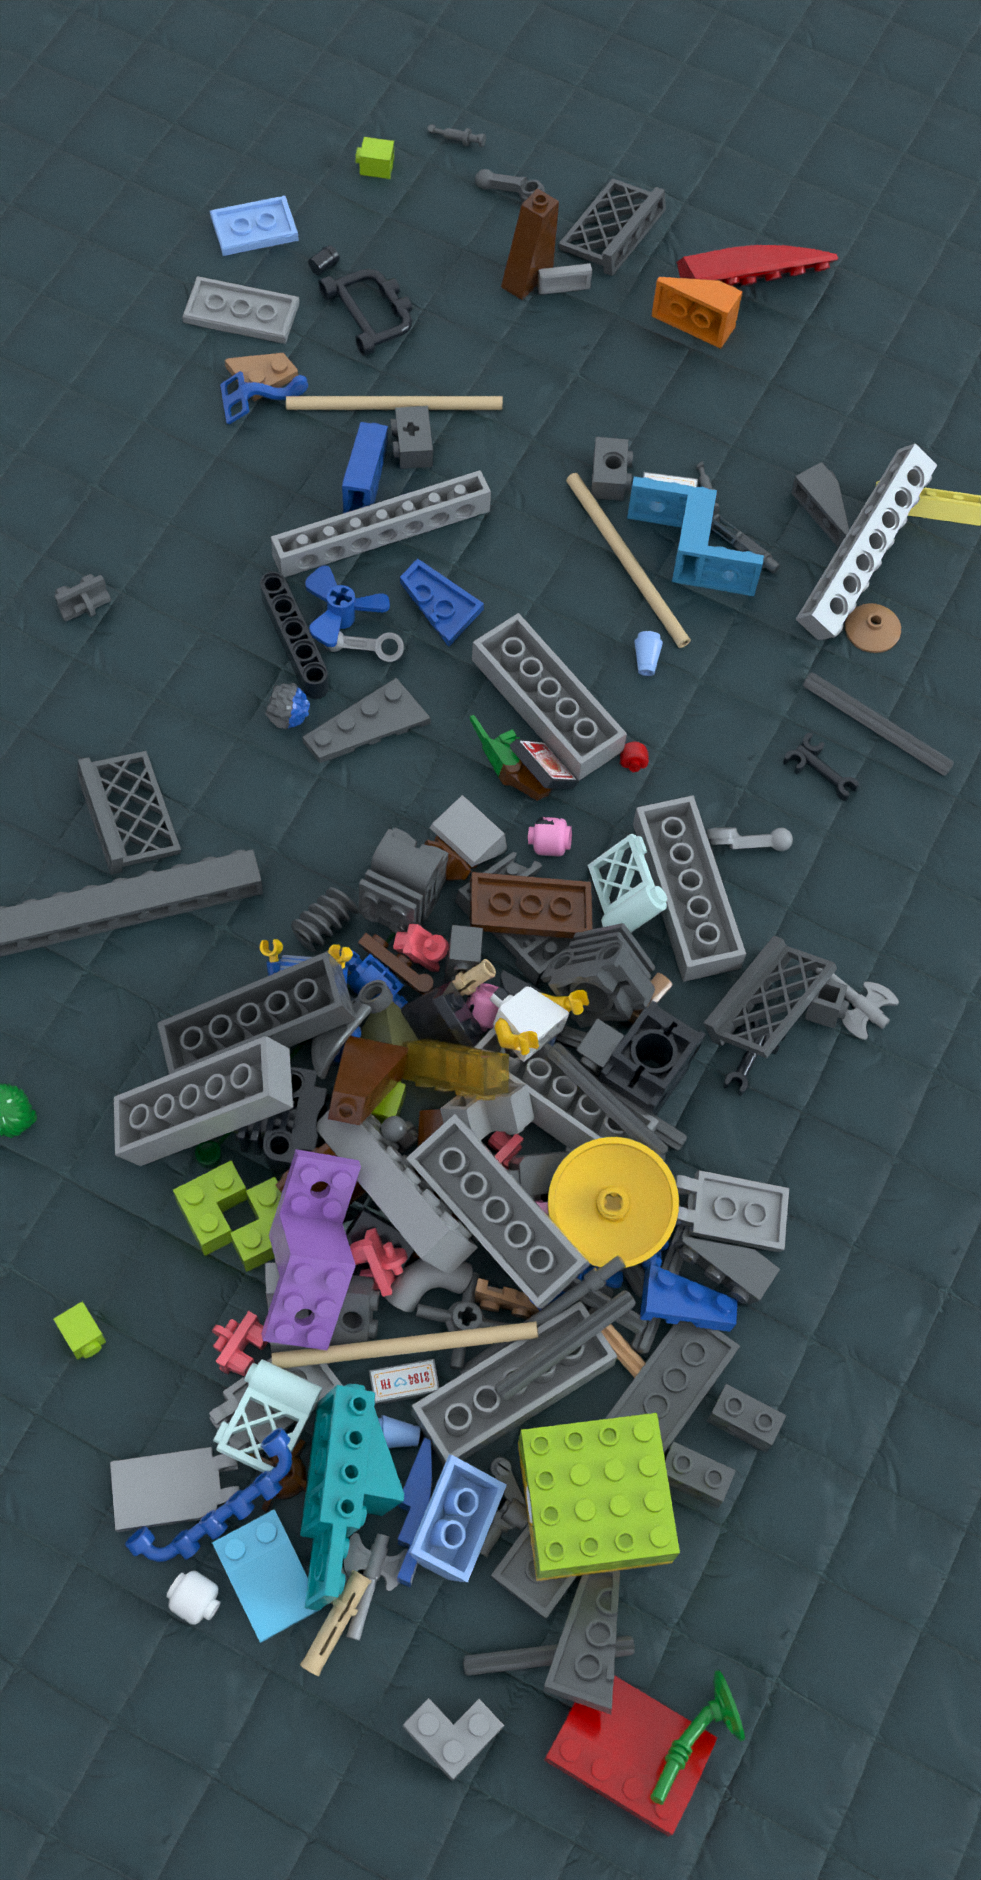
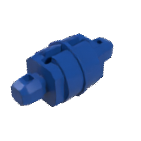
[340,950,408,1009]

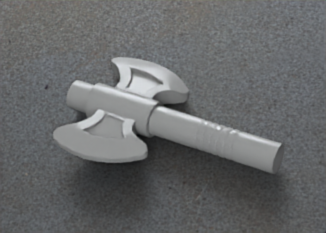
[812,968,899,1040]
[344,1533,408,1640]

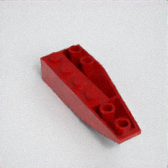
[677,245,838,286]

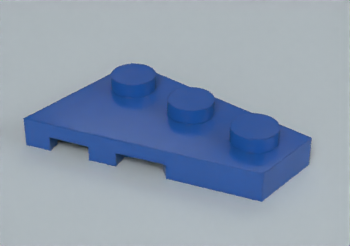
[400,559,484,647]
[640,1264,738,1332]

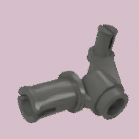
[480,1457,528,1558]

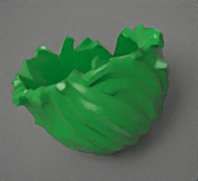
[0,1083,37,1138]

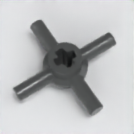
[415,1272,510,1370]

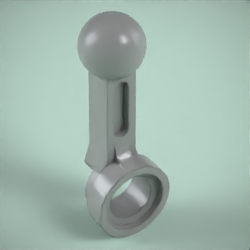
[323,631,404,662]
[707,827,793,851]

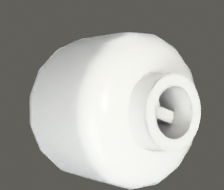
[166,1571,220,1625]

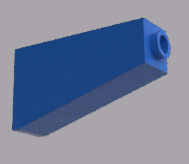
[342,422,388,514]

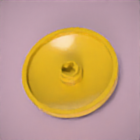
[548,1137,679,1268]

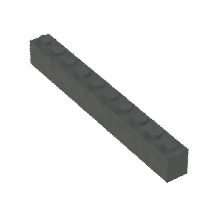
[0,849,263,957]

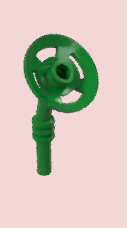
[650,1670,745,1805]

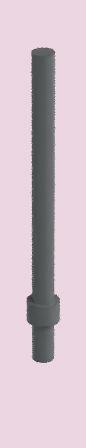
[459,1255,626,1375]

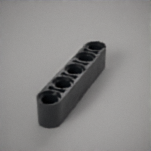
[260,572,329,699]

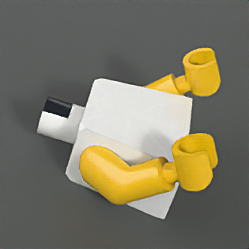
[490,987,589,1062]

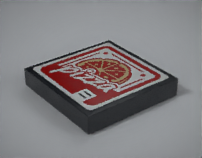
[510,739,579,789]

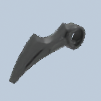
[311,980,393,1079]

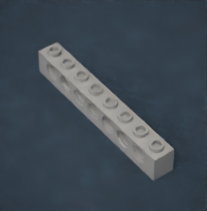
[796,443,937,641]
[271,470,491,577]

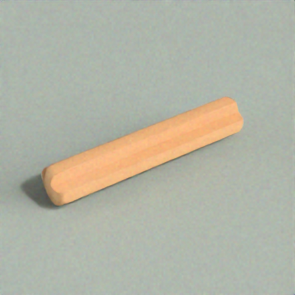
[601,1324,646,1378]

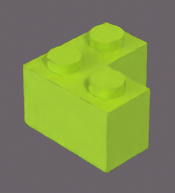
[173,1161,248,1256]
[230,1177,282,1272]

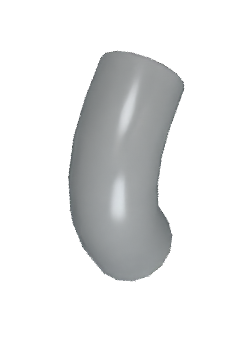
[385,1258,473,1312]

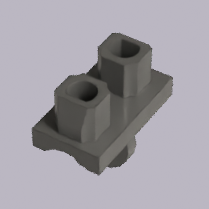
[54,574,111,622]

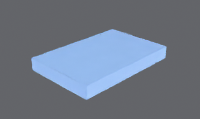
[210,196,299,256]

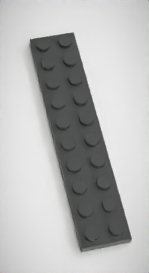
[491,1321,740,1620]

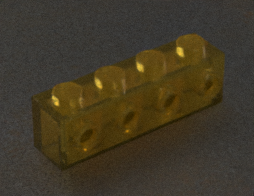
[402,1039,509,1100]

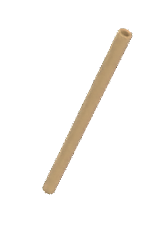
[286,396,503,410]
[566,473,690,648]
[272,1321,538,1369]

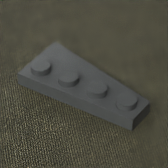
[302,678,431,763]
[544,1570,620,1714]

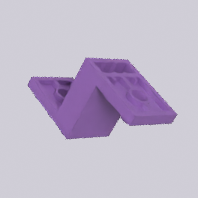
[261,1149,361,1350]

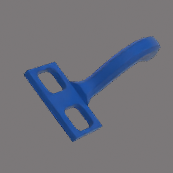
[220,371,308,425]

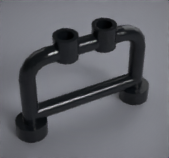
[318,269,412,356]

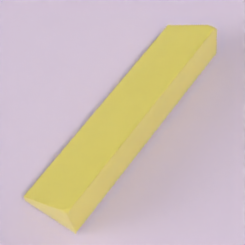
[876,481,981,526]

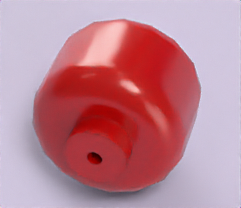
[620,742,649,772]

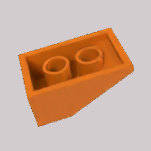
[651,277,742,349]

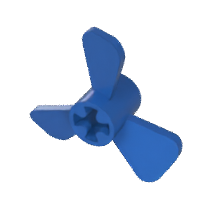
[305,565,390,647]

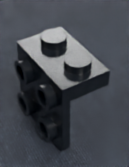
[401,981,484,1058]

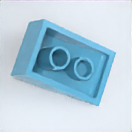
[212,1509,322,1643]

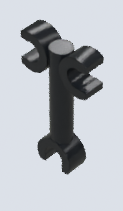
[783,732,859,801]
[723,1020,786,1096]

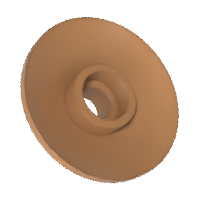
[845,604,901,653]

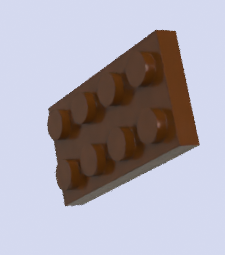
[470,872,592,939]

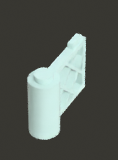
[587,834,667,933]
[214,1359,323,1472]

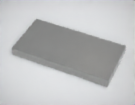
[182,276,299,344]

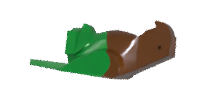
[469,715,552,801]

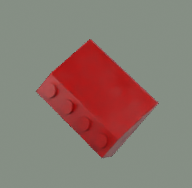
[544,1675,718,1836]

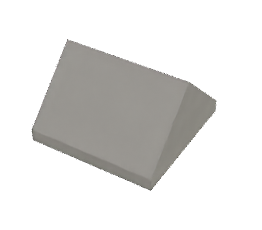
[430,795,507,867]

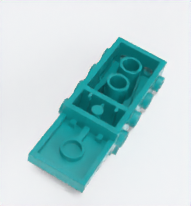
[300,1384,404,1611]

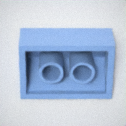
[408,1455,507,1582]

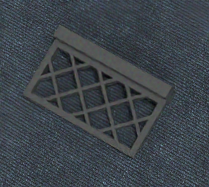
[559,178,666,276]
[77,751,181,875]
[703,936,837,1058]

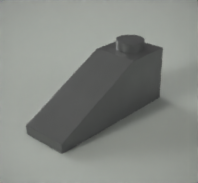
[791,462,849,548]

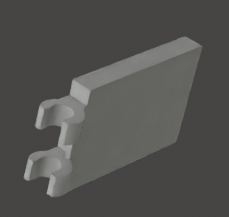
[675,1170,789,1252]
[209,1350,343,1450]
[110,1447,240,1532]

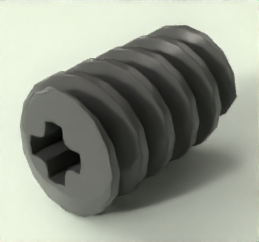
[291,887,359,952]

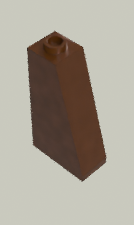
[501,188,559,300]
[328,1036,409,1126]

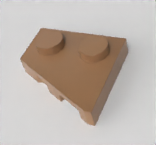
[225,353,299,401]
[475,1278,539,1319]

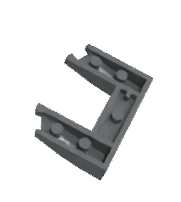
[455,852,576,985]

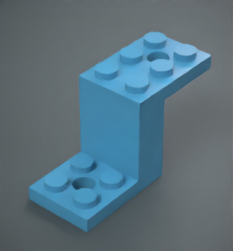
[627,476,764,596]

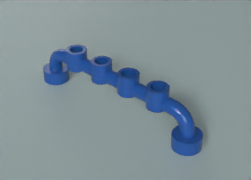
[125,1427,292,1562]

